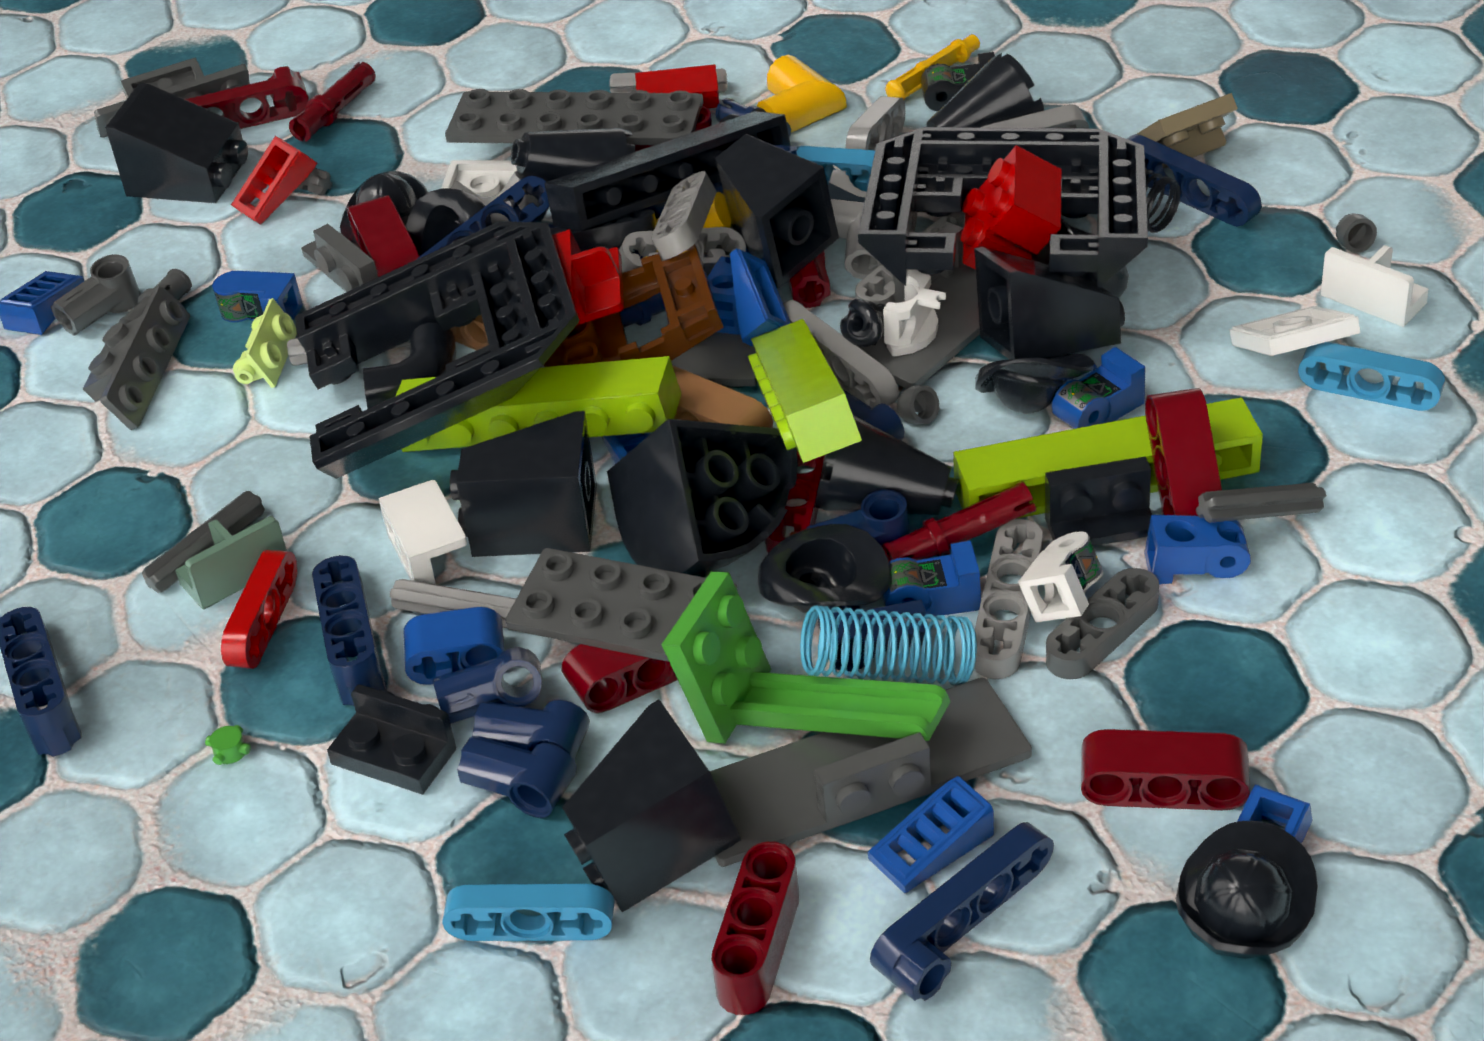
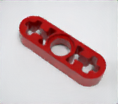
[221,550,297,669]

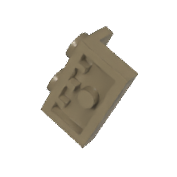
[1137,93,1238,169]

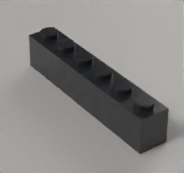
[544,111,791,231]

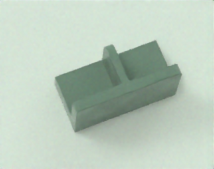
[175,516,287,610]

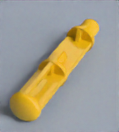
[885,34,980,100]

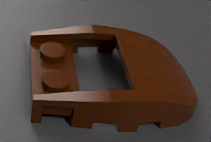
[542,244,724,367]

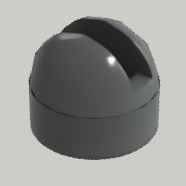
[1336,213,1377,253]
[897,386,939,424]

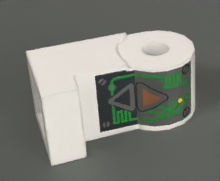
[1018,532,1103,622]

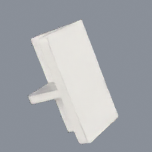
[1321,245,1429,327]
[379,480,467,585]

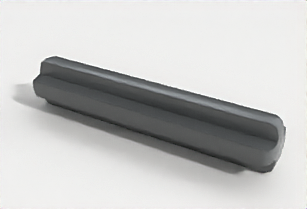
[1196,483,1327,523]
[142,491,265,593]

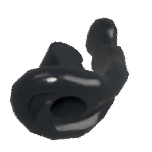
[840,299,886,347]

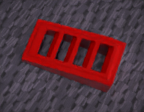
[231,136,318,225]

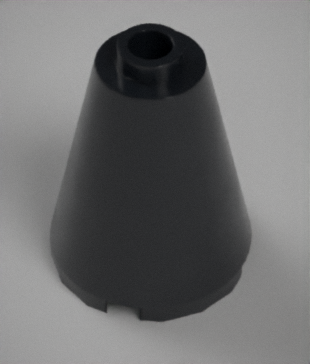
[926,53,1044,128]
[511,127,635,182]
[816,415,959,515]

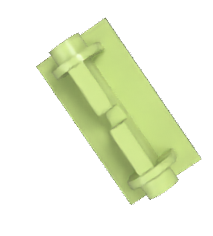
[233,298,297,388]

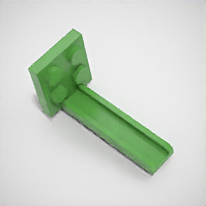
[661,572,950,744]

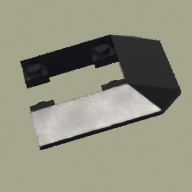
[858,127,1148,289]
[295,221,580,479]

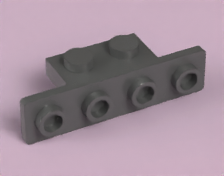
[94,57,250,138]
[301,224,378,292]
[83,286,190,430]

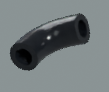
[363,322,456,409]

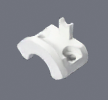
[883,269,946,356]

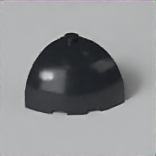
[607,419,798,575]

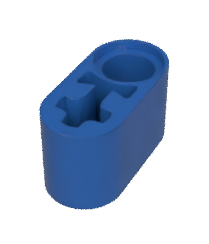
[403,607,505,685]

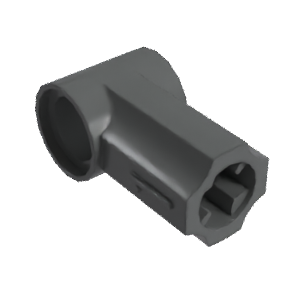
[50,254,141,336]

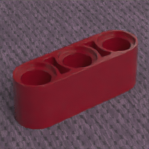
[346,195,419,277]
[1145,388,1222,516]
[561,644,678,713]
[1081,729,1250,811]
[711,841,799,1015]

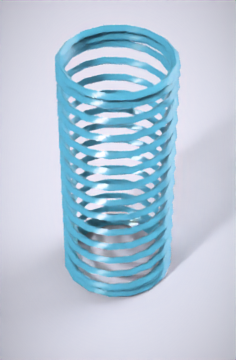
[800,605,977,685]

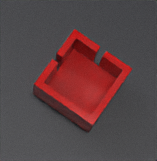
[961,145,1062,270]

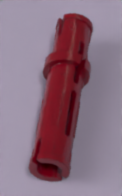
[289,62,376,141]
[883,481,1036,561]

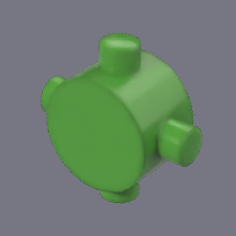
[205,725,251,765]

